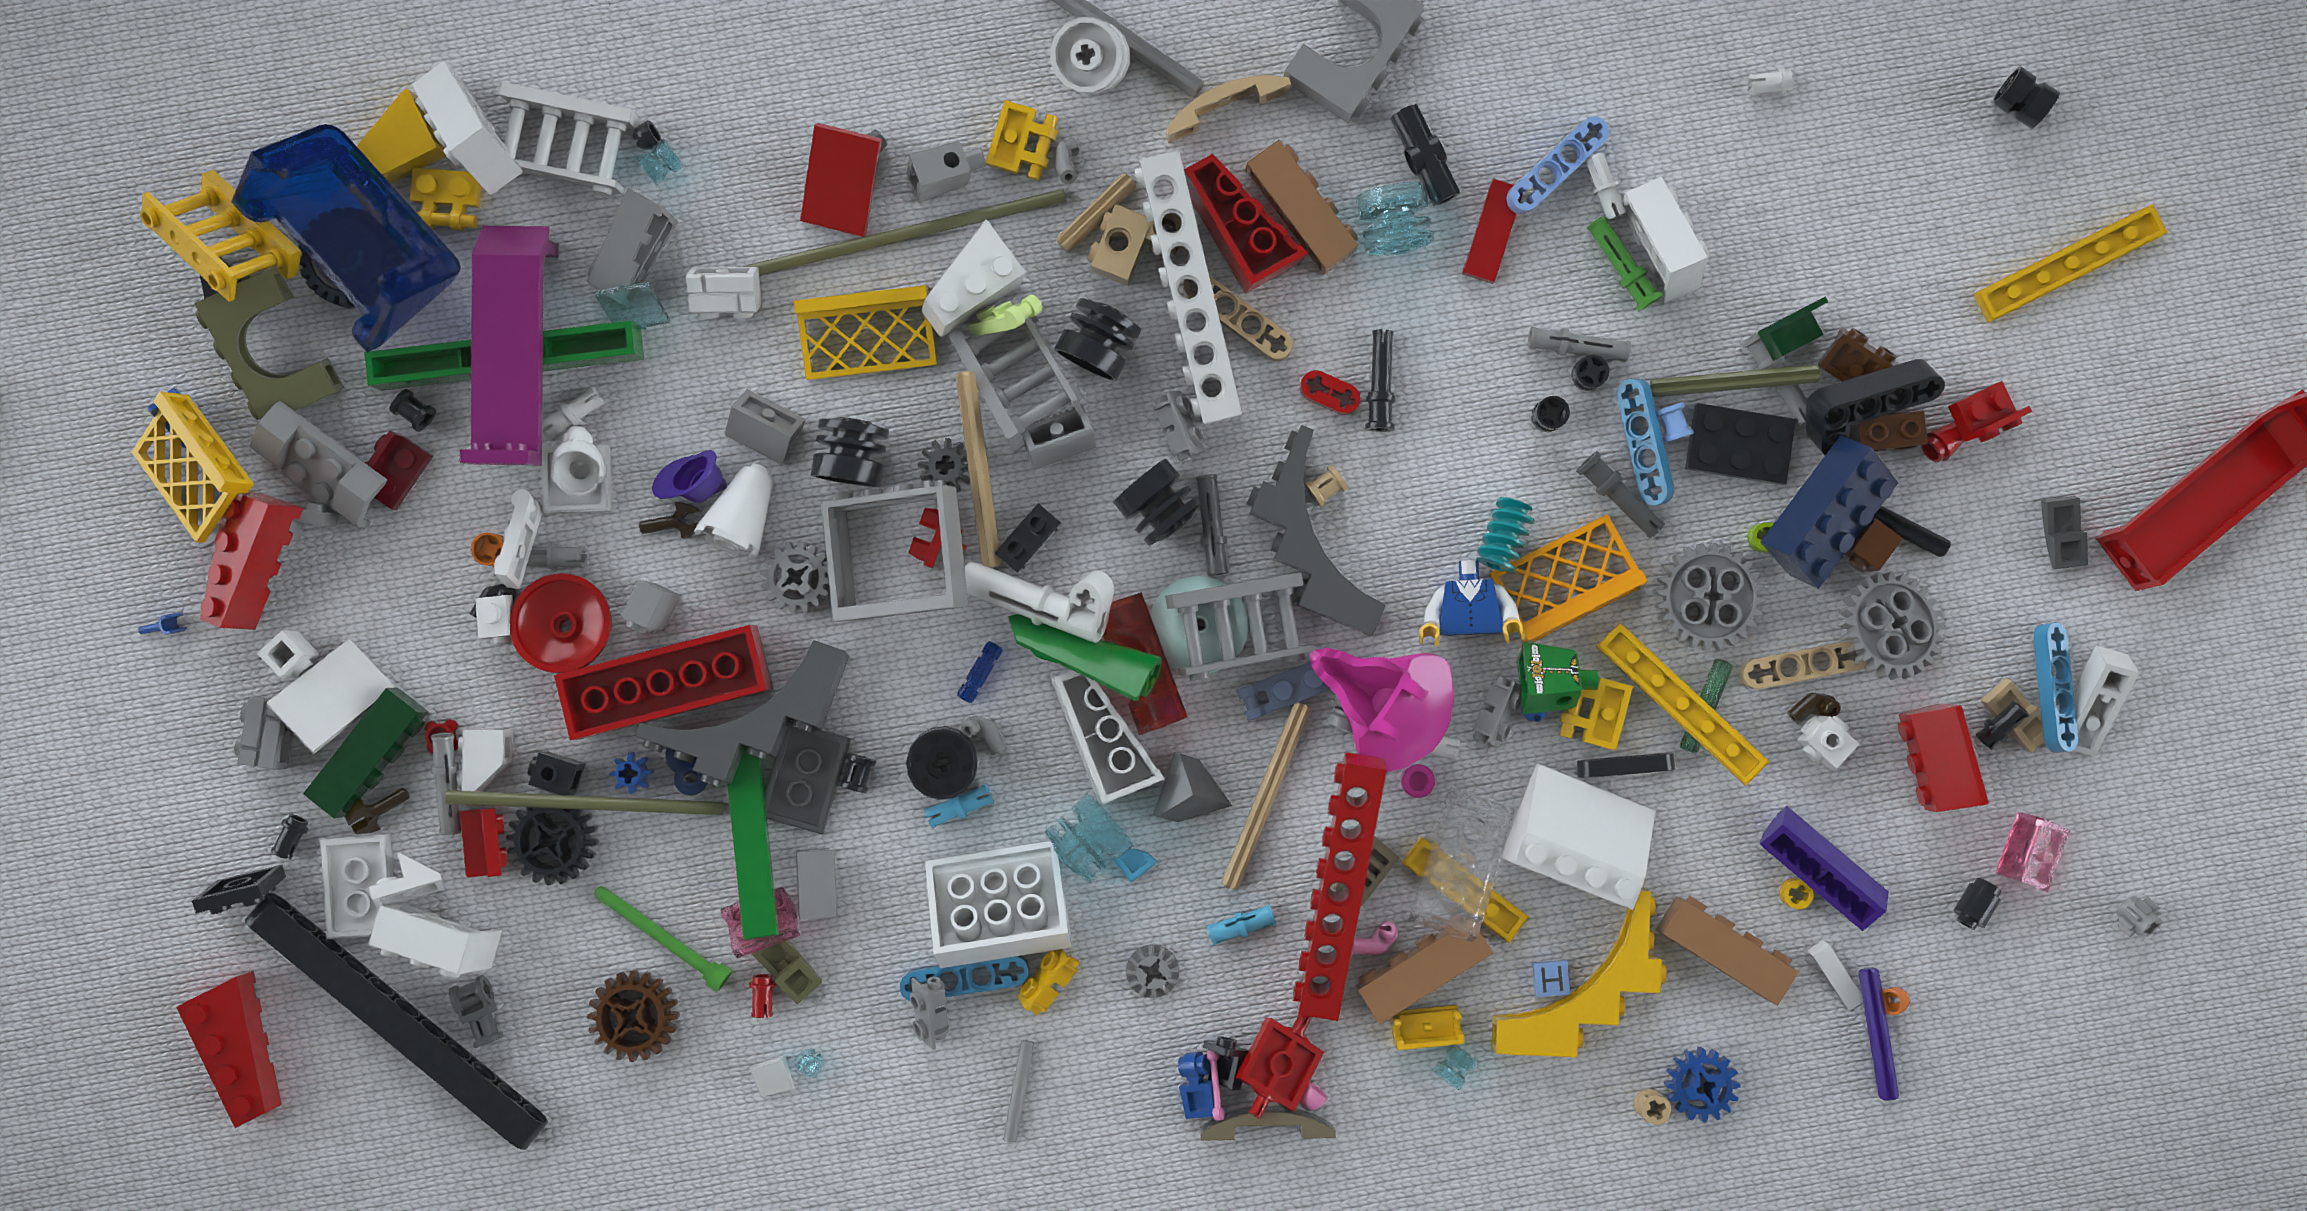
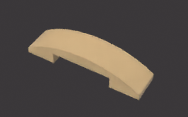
[1166,75,1291,143]

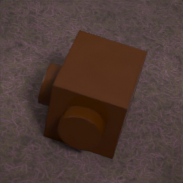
[1845,519,1903,573]

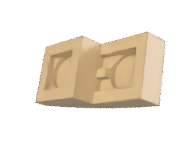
[1980,678,2044,753]

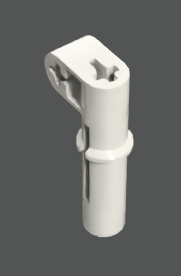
[965,561,1114,643]

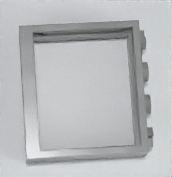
[821,480,968,622]

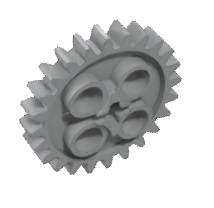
[1654,543,1766,650]
[1838,571,1945,680]

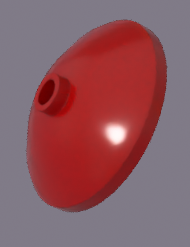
[510,573,612,674]

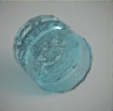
[1356,181,1435,256]
[1045,793,1134,884]

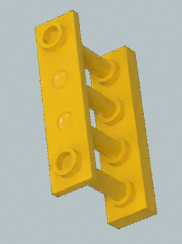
[140,170,301,302]

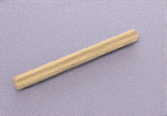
[956,371,1001,568]
[1222,702,1311,890]

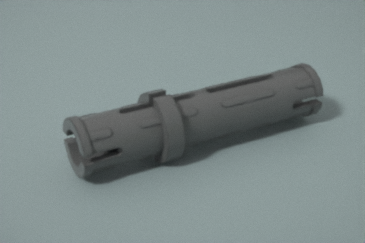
[1196,474,1229,576]

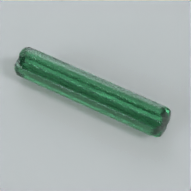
[1680,659,1733,754]

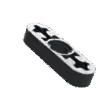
[1577,753,1675,778]

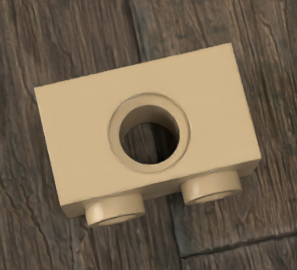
[1088,204,1151,286]

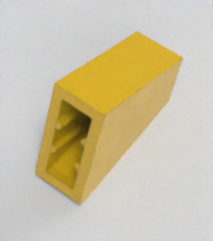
[351,88,446,190]

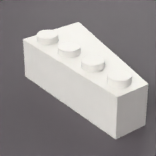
[412,61,523,195]
[1051,671,1165,804]

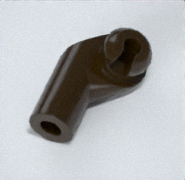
[1787,692,1841,724]

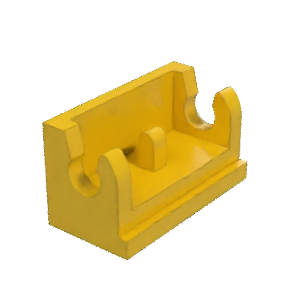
[1391,1004,1465,1050]

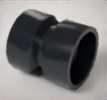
[1992,66,2060,129]

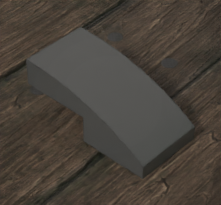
[2041,496,2088,569]

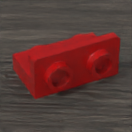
[1948,381,2032,443]

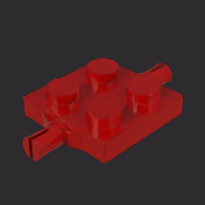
[1235,1015,1324,1119]

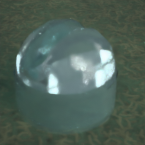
[793,1049,824,1079]

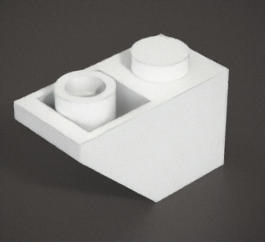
[457,729,513,792]

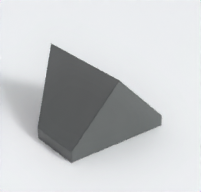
[1153,752,1232,822]

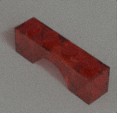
[1103,592,1188,735]

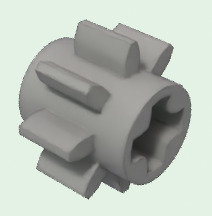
[2116,896,2162,938]

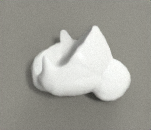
[551,426,605,497]

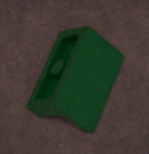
[1758,296,1828,361]

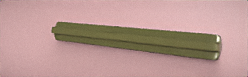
[1650,365,1820,397]

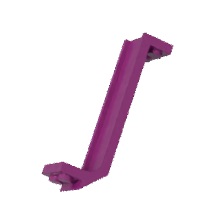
[460,225,558,466]

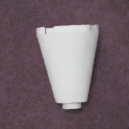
[694,463,774,560]

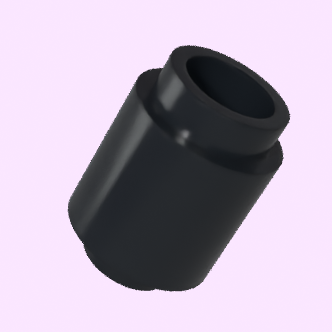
[1953,878,2002,930]

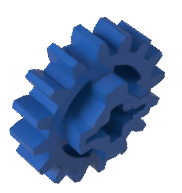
[1664,1047,1741,1123]

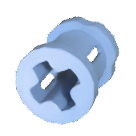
[1656,402,1694,443]

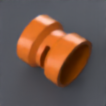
[470,532,504,567]

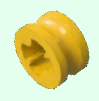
[1779,878,1814,910]

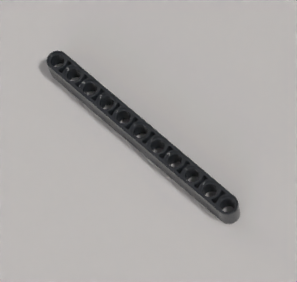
[245,892,548,1150]

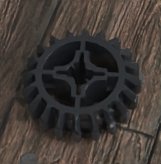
[506,794,599,885]

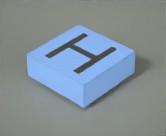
[1532,960,1570,997]

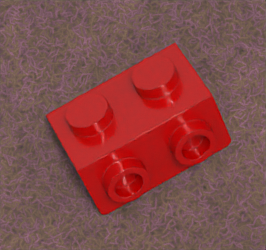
[460,807,508,878]

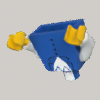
[1419,560,1525,646]

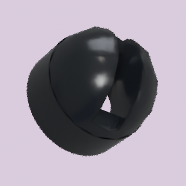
[633,120,662,150]

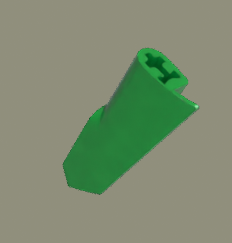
[1008,614,1162,701]

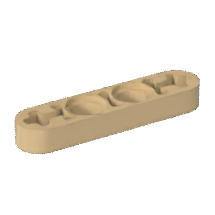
[1183,275,1293,361]
[1739,641,1867,689]

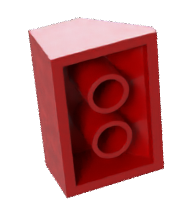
[1898,704,1989,812]

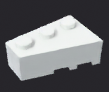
[369,903,502,978]

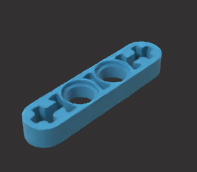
[1617,378,1674,505]
[2033,622,2078,753]
[900,956,1029,1001]

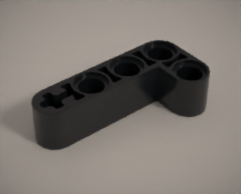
[1806,359,1945,455]

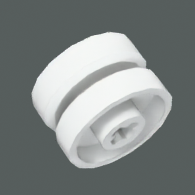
[1050,17,1130,93]

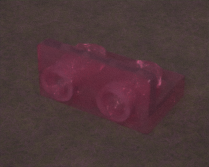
[1996,812,2070,892]
[721,887,800,958]

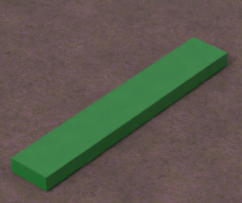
[727,747,779,940]

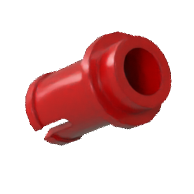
[749,974,776,1018]

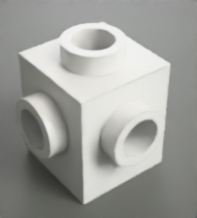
[1797,716,1860,769]

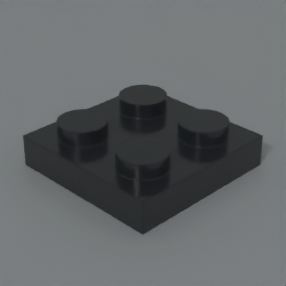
[192,865,286,914]

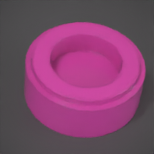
[1401,764,1435,798]

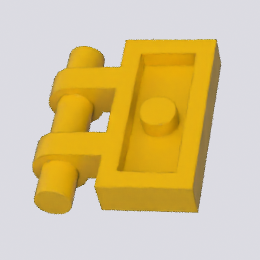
[986,100,1059,181]
[407,168,482,231]
[1560,677,1633,751]

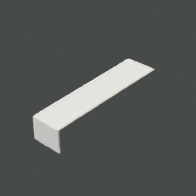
[1807,940,1863,1011]

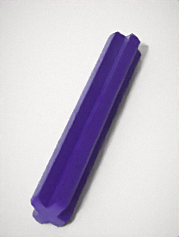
[1858,967,1899,1101]

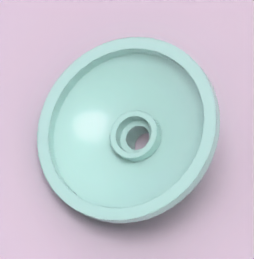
[1149,576,1248,674]

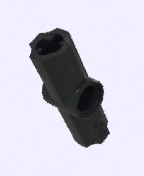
[1390,104,1460,207]

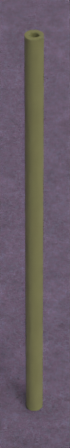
[743,189,1067,276]

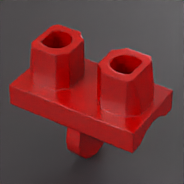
[908,508,967,569]

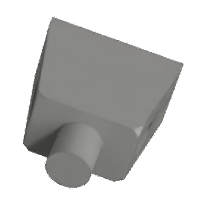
[907,141,986,203]

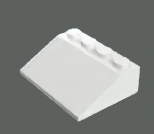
[1500,763,1656,910]
[925,840,1072,968]

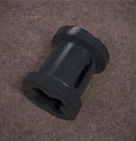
[389,389,436,432]
[838,753,877,793]

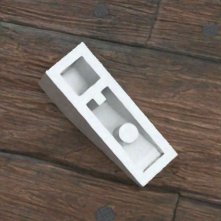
[2073,645,2139,757]

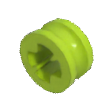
[1748,522,1773,552]

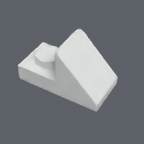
[369,853,444,909]

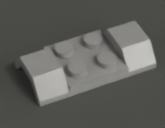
[250,401,387,529]

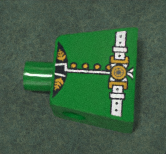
[1517,642,1599,714]

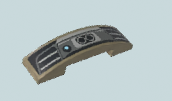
[1200,1106,1336,1141]

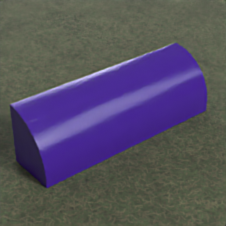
[1760,806,1889,931]

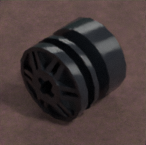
[1054,298,1141,381]
[811,417,889,487]
[1113,458,1203,546]
[906,726,978,800]

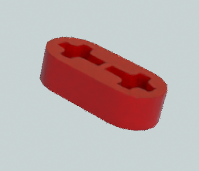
[1300,370,1361,415]

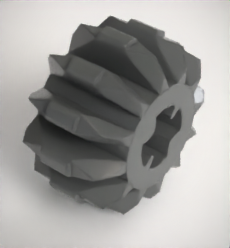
[918,438,970,493]

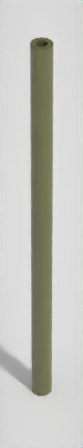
[445,790,724,815]

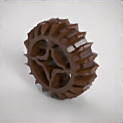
[587,970,680,1062]

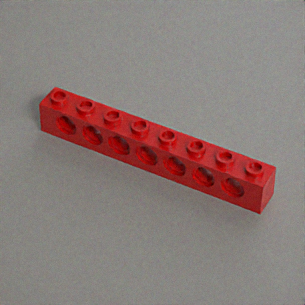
[1293,752,1387,1021]

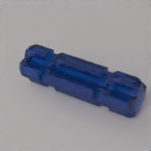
[957,641,1003,703]

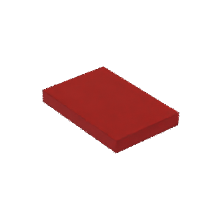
[800,123,882,237]

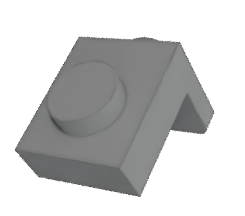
[289,502,338,541]

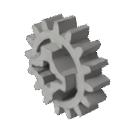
[760,541,830,613]

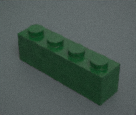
[303,687,429,819]

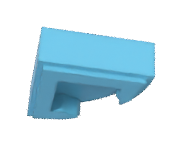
[1111,849,1158,883]

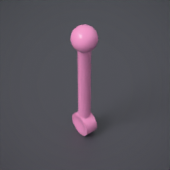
[1206,1050,1225,1121]

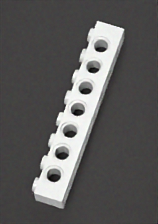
[1134,150,1242,424]

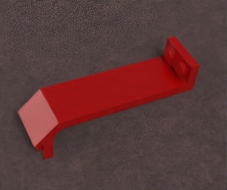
[2095,389,2307,591]

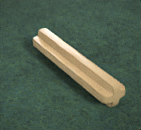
[1057,173,1136,252]

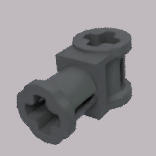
[449,975,504,1048]

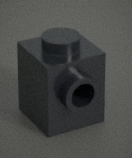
[528,751,586,796]

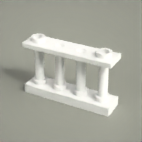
[499,82,640,197]

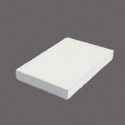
[267,639,395,754]
[320,834,393,939]

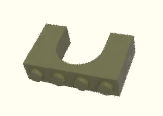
[194,267,344,420]

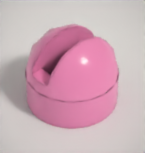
[1300,1082,1328,1111]

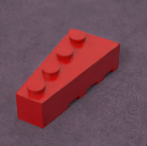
[1184,154,1308,294]
[200,492,304,630]
[176,971,282,1128]

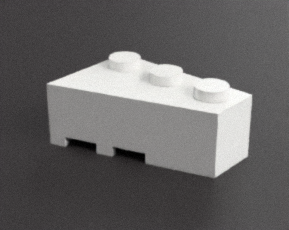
[1623,177,1709,303]
[922,219,1026,338]

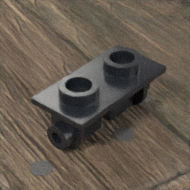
[995,503,1061,573]

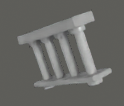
[948,295,1084,452]
[1165,572,1314,681]

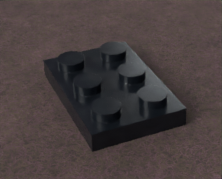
[1685,403,1796,485]

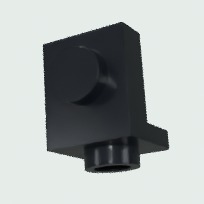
[1203,1036,1249,1090]

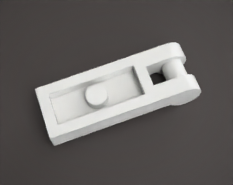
[494,489,543,589]

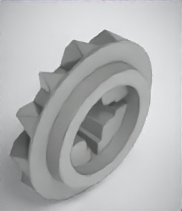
[1126,944,1179,999]

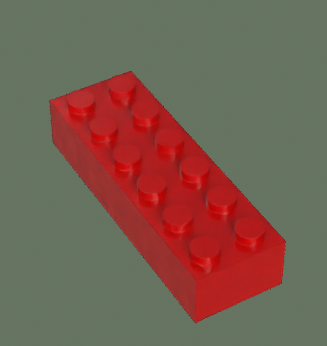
[554,625,774,741]

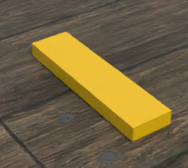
[1401,836,1529,943]

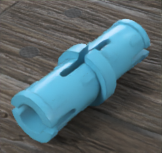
[924,784,994,828]
[1207,904,1277,946]

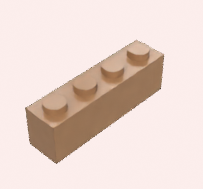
[1245,139,1359,275]
[1655,896,1799,1006]
[1355,915,1494,1025]

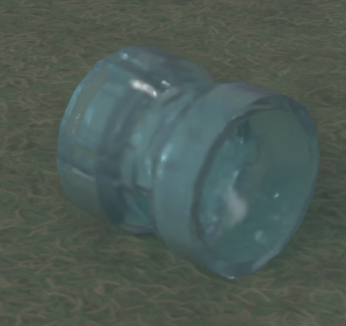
[637,139,684,185]
[1433,1045,1479,1090]

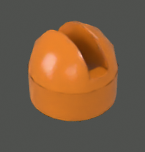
[1882,987,1910,1015]

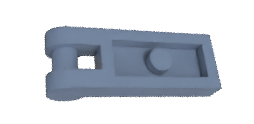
[1236,661,1331,721]

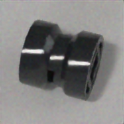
[1531,396,1570,433]

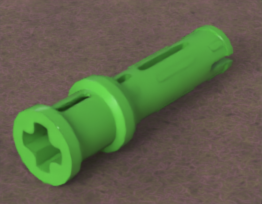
[1587,216,1664,312]

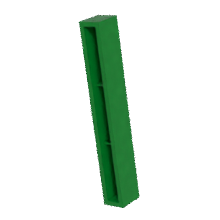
[364,321,644,391]

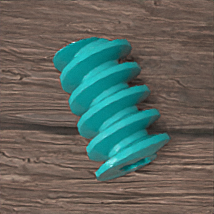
[1476,497,1535,572]

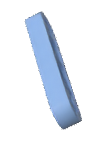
[1506,116,1609,214]

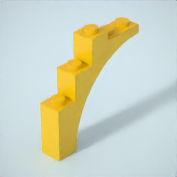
[1491,888,1666,1058]

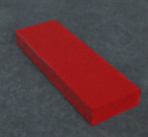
[1462,178,1523,284]

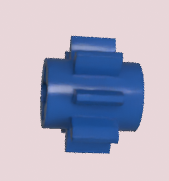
[609,752,654,794]

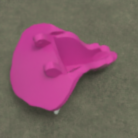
[1310,648,1455,772]

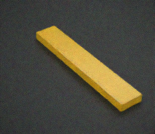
[1973,204,2168,323]
[1596,623,1770,786]

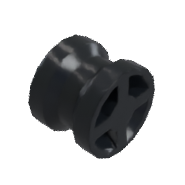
[1571,355,1610,391]

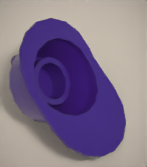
[652,450,727,503]

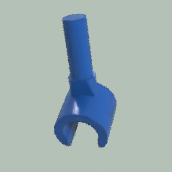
[138,612,187,635]

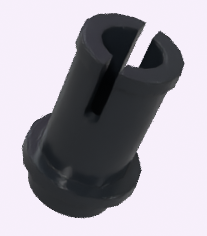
[271,814,309,859]

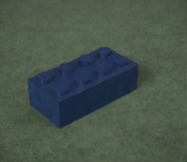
[1761,435,1898,589]

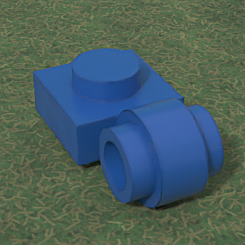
[1178,1052,1215,1119]

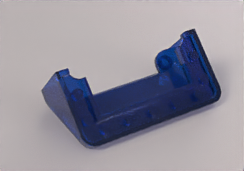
[231,124,461,353]

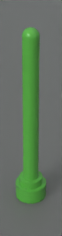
[594,886,733,993]

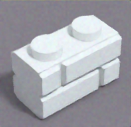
[686,267,761,319]

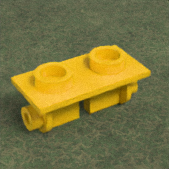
[1017,949,1080,1015]

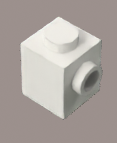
[257,630,320,678]

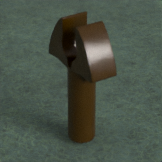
[639,502,702,539]
[345,788,410,834]

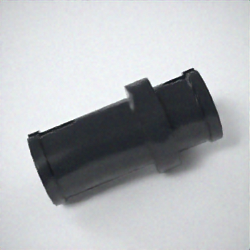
[1976,700,2030,750]

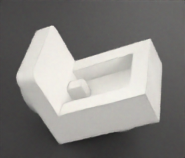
[475,595,513,644]

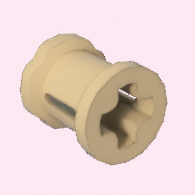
[1304,464,1348,508]
[1634,1088,1672,1125]

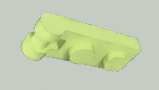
[968,295,1042,337]

